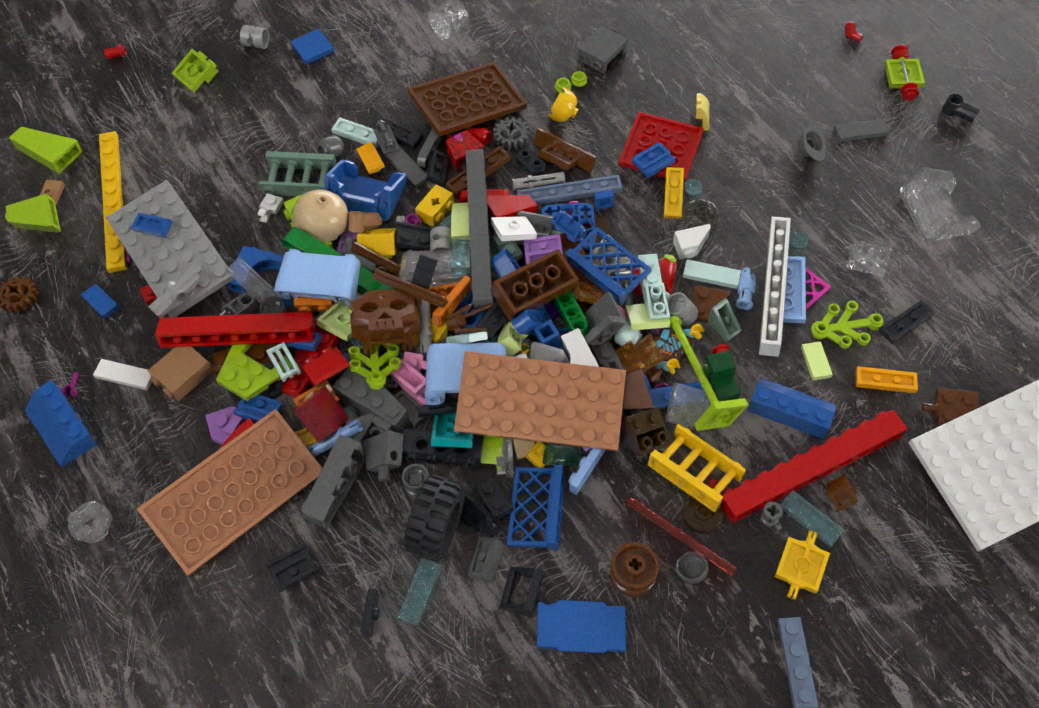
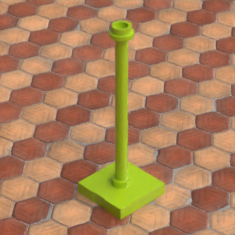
[669,316,748,431]

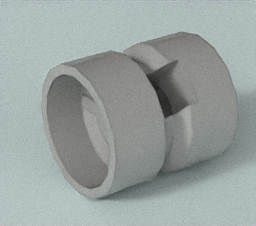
[240,25,269,49]
[430,226,454,260]
[667,292,698,326]

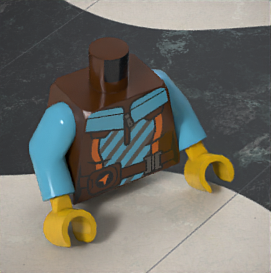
[644,324,704,374]

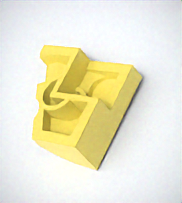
[696,93,709,130]

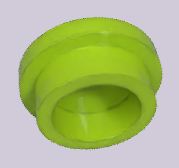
[571,71,587,87]
[555,78,571,93]

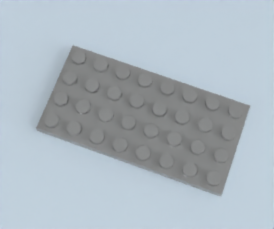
[106,180,235,318]

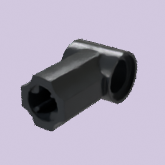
[942,93,980,123]

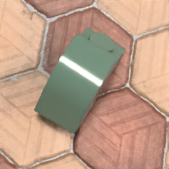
[490,235,523,261]

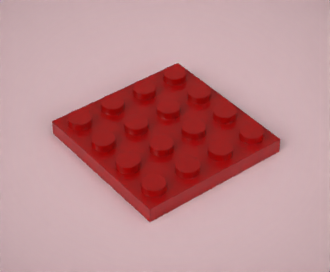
[618,112,704,183]

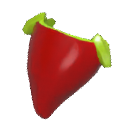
[658,254,677,294]

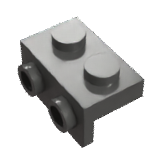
[517,211,553,237]

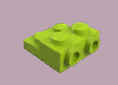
[172,49,218,93]

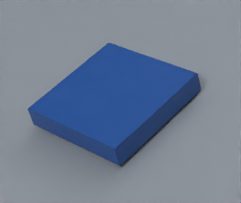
[290,28,334,65]

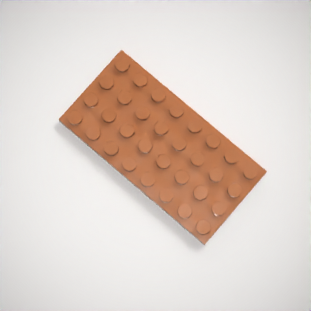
[454,351,626,451]
[137,409,322,576]

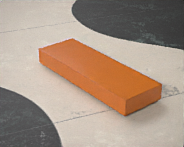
[432,275,471,328]

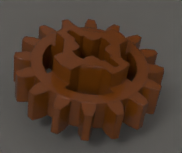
[0,276,39,313]

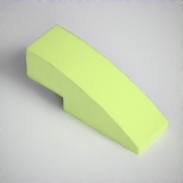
[451,203,470,245]
[497,319,528,357]

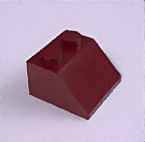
[292,386,349,443]

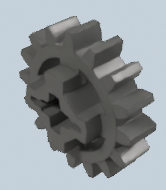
[493,117,530,150]

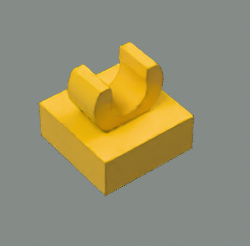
[525,442,554,468]

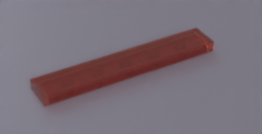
[626,497,738,576]

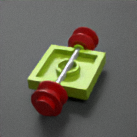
[884,45,925,101]

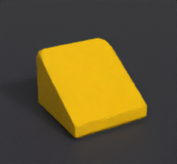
[431,318,448,343]

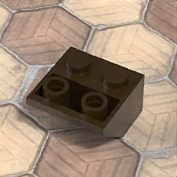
[619,407,671,456]

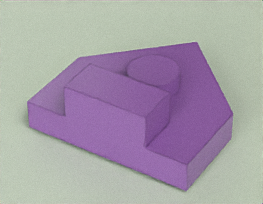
[205,406,246,445]

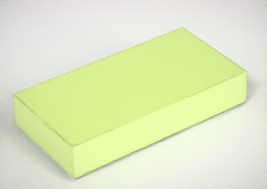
[801,341,833,381]

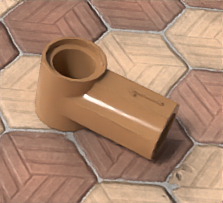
[348,211,382,233]

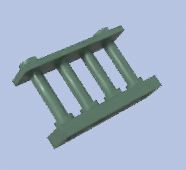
[258,151,337,196]

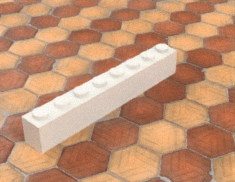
[759,217,791,357]

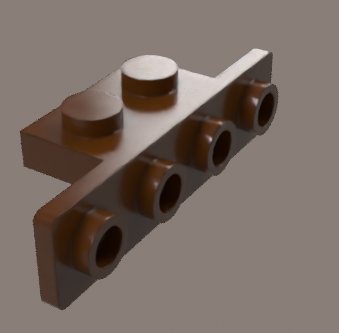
[533,128,596,172]

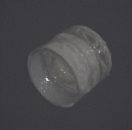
[427,0,469,41]

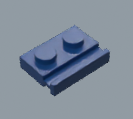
[632,142,675,178]
[233,395,283,423]

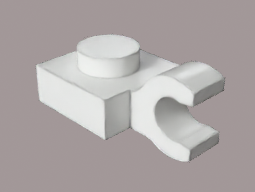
[258,194,284,223]

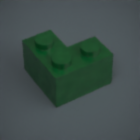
[703,350,741,401]

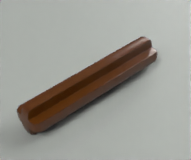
[351,242,402,275]

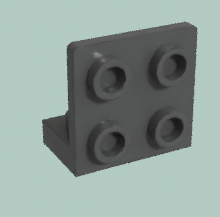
[584,292,626,346]

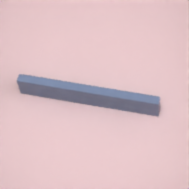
[517,175,623,205]

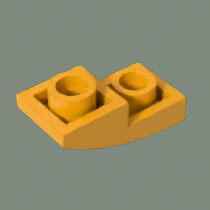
[356,142,385,174]

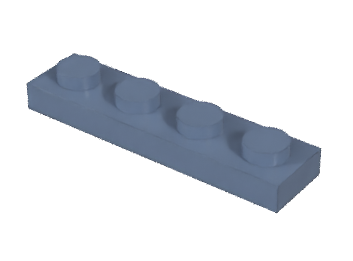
[777,617,818,708]

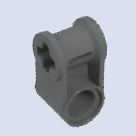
[221,291,259,315]

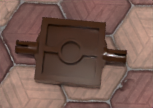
[921,388,980,428]

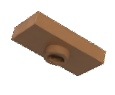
[39,180,65,206]

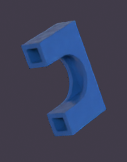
[227,246,294,307]

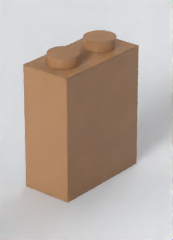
[148,347,213,402]

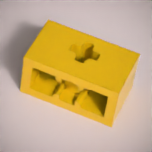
[415,185,455,228]

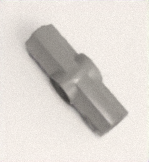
[149,268,203,318]

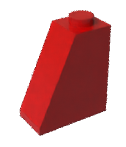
[487,195,538,221]

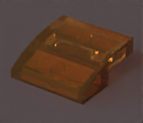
[615,334,665,374]

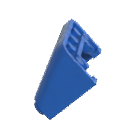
[325,159,407,221]

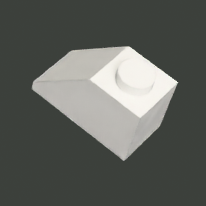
[673,224,710,259]

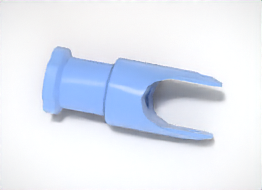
[736,267,756,310]

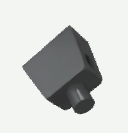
[363,430,403,482]

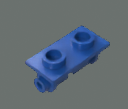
[550,211,587,243]

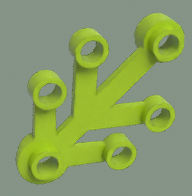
[811,301,884,349]
[348,344,401,390]

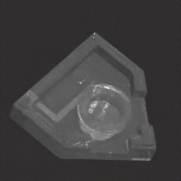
[496,438,514,478]

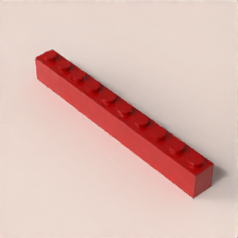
[721,410,908,524]

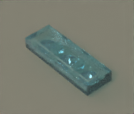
[451,239,471,274]
[780,490,844,548]
[397,558,442,627]

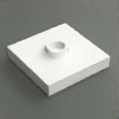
[491,216,537,241]

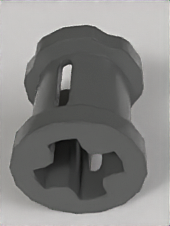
[760,502,783,527]

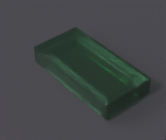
[542,443,583,466]

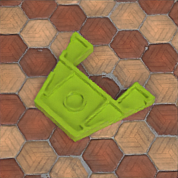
[216,344,299,401]

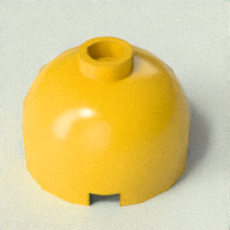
[547,87,578,122]

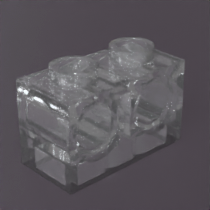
[846,240,892,277]

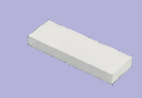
[93,359,152,391]

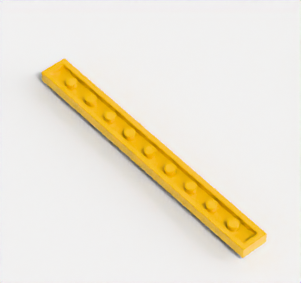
[99,131,127,273]

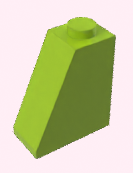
[5,194,61,233]

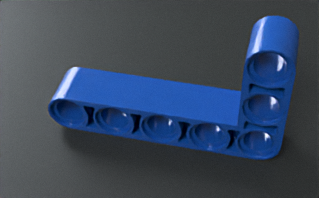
[490,248,553,335]

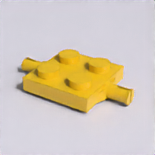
[774,531,830,600]

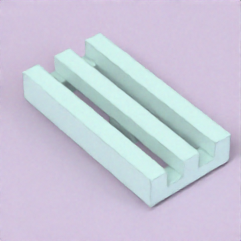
[266,342,301,382]

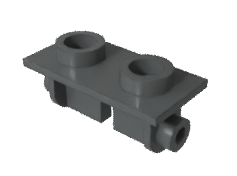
[373,120,400,155]

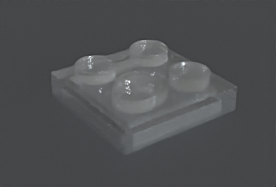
[665,382,710,432]

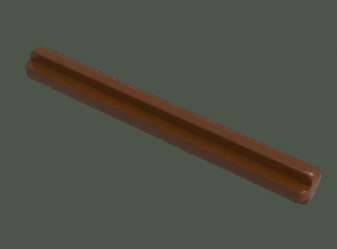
[372,269,448,308]

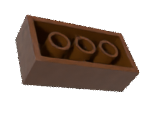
[490,249,579,322]

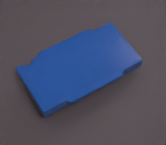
[537,600,626,653]

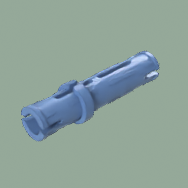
[306,419,363,458]

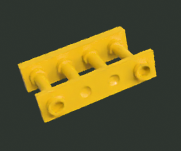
[648,424,746,513]

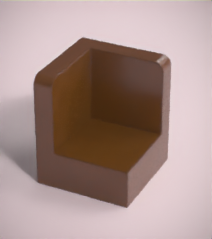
[827,475,858,511]

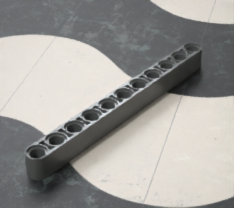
[466,149,494,309]

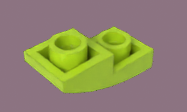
[481,435,505,465]

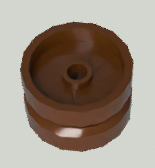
[610,542,659,597]

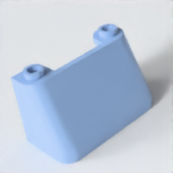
[274,249,361,306]
[425,343,506,405]

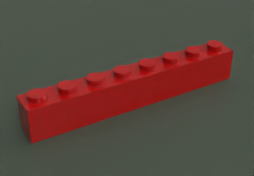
[155,312,316,348]

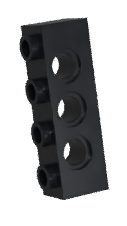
[402,429,484,468]

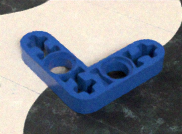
[542,203,596,251]

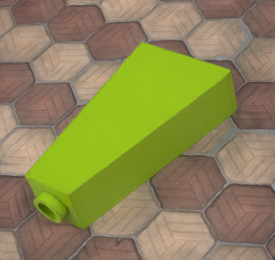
[9,127,83,174]

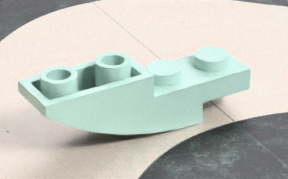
[638,254,670,320]

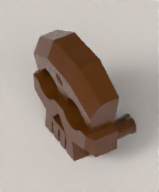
[350,288,421,355]

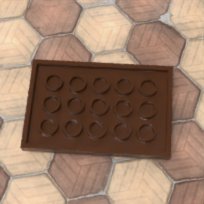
[407,62,527,136]

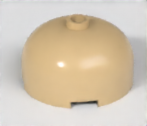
[293,190,348,242]

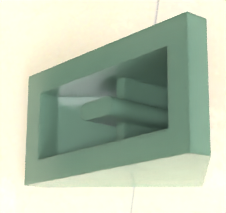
[708,299,742,341]

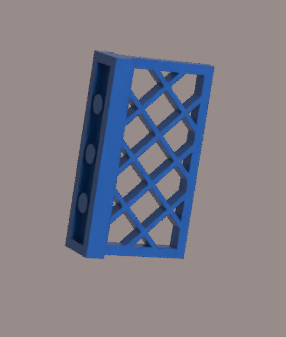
[565,227,652,305]
[507,465,566,551]

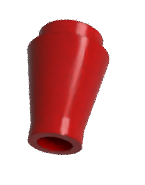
[466,128,492,145]

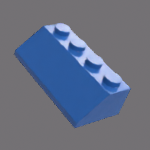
[747,377,836,439]
[25,380,97,467]

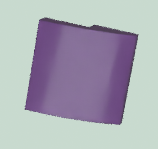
[524,234,563,265]

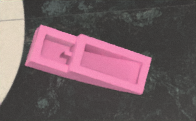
[390,359,445,405]

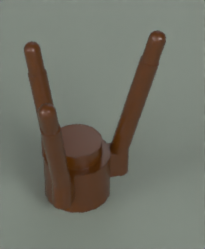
[446,304,493,334]

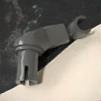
[344,237,387,273]

